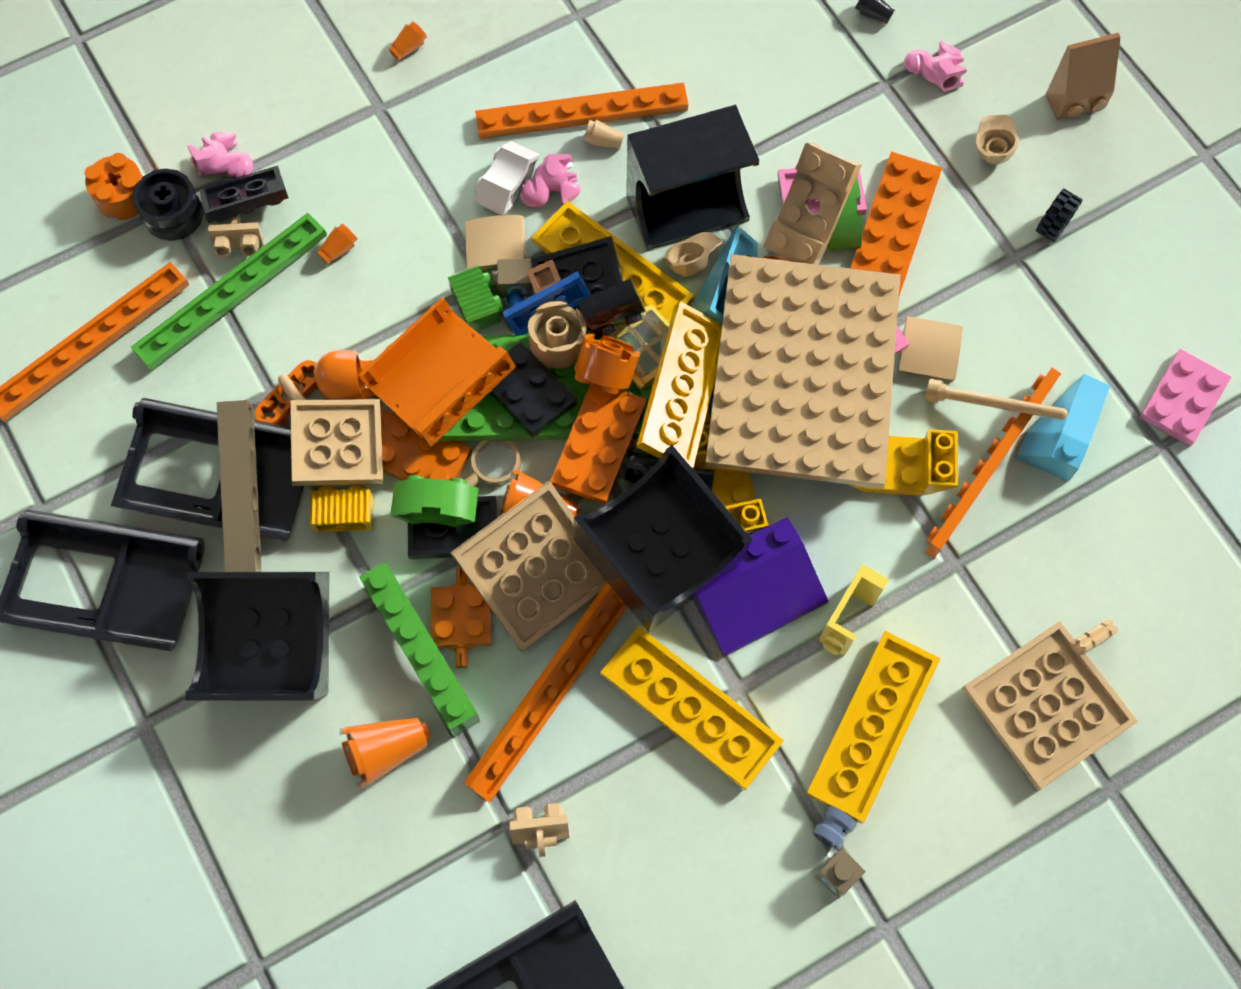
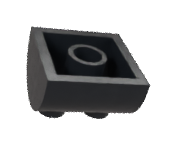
[577,278,646,338]

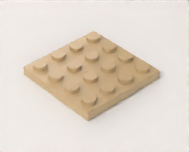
[451,481,609,651]
[961,621,1138,791]

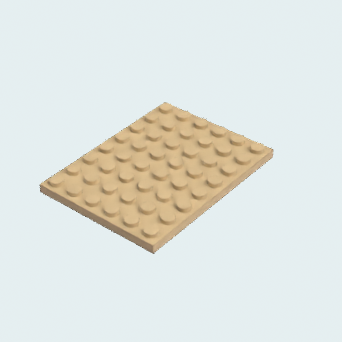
[705,254,900,489]

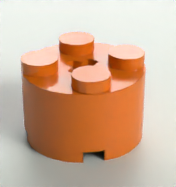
[84,153,143,220]
[574,334,640,394]

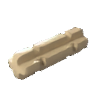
[1071,620,1118,655]

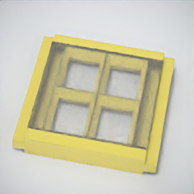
[598,304,669,390]

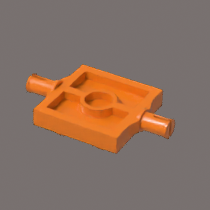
[430,566,492,668]

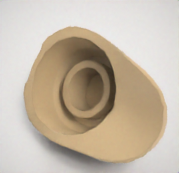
[976,115,1019,165]
[665,232,722,276]

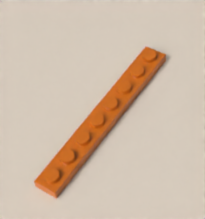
[475,82,689,139]
[0,262,190,422]
[925,367,1062,559]
[463,583,627,803]

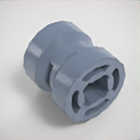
[812,806,856,851]

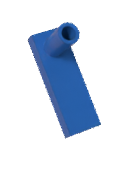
[503,271,591,336]

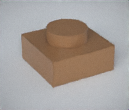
[527,260,561,294]

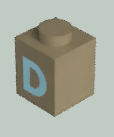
[492,258,533,298]
[815,848,866,899]

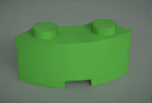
[827,177,862,250]
[390,475,478,527]

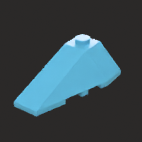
[692,226,758,324]
[1015,374,1111,482]

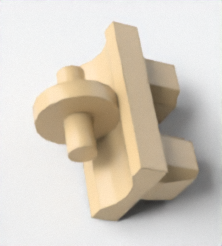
[208,215,264,258]
[510,803,570,857]

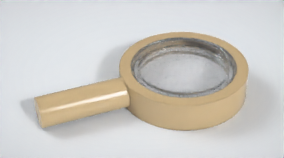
[465,441,521,487]

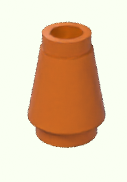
[388,21,427,61]
[317,223,358,264]

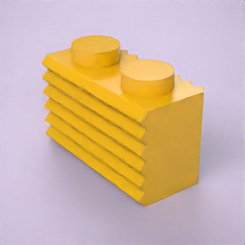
[310,485,374,533]

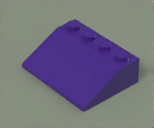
[692,517,829,657]

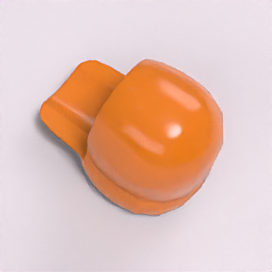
[314,350,377,400]

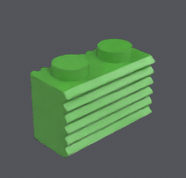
[448,265,503,331]

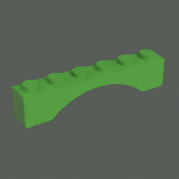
[359,562,480,737]

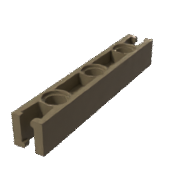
[216,400,262,572]

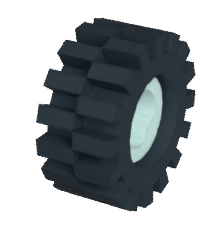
[1035,188,1083,242]

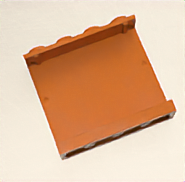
[358,297,516,447]

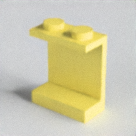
[818,564,889,656]

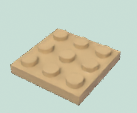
[291,399,383,486]

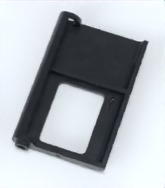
[111,398,304,541]
[0,509,205,652]
[426,900,624,989]

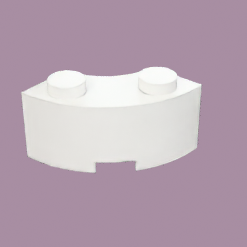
[474,141,540,215]

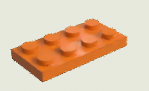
[550,382,647,505]
[380,408,472,481]

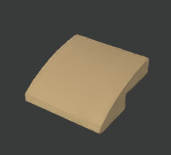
[465,215,526,272]
[897,316,963,381]

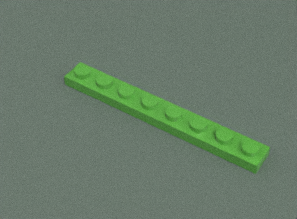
[131,213,327,371]

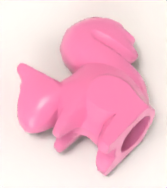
[904,41,967,92]
[187,132,253,178]
[519,154,581,208]

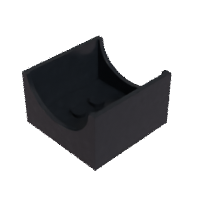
[626,104,760,250]
[573,445,753,633]
[185,572,330,701]

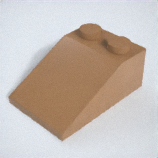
[1045,32,1121,120]

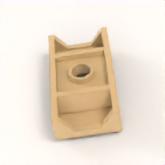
[763,142,862,265]

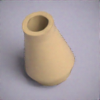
[583,119,624,149]

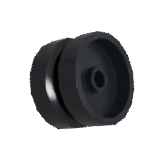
[133,168,204,241]

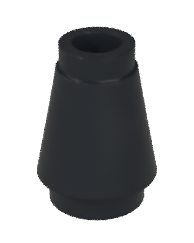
[855,0,895,24]

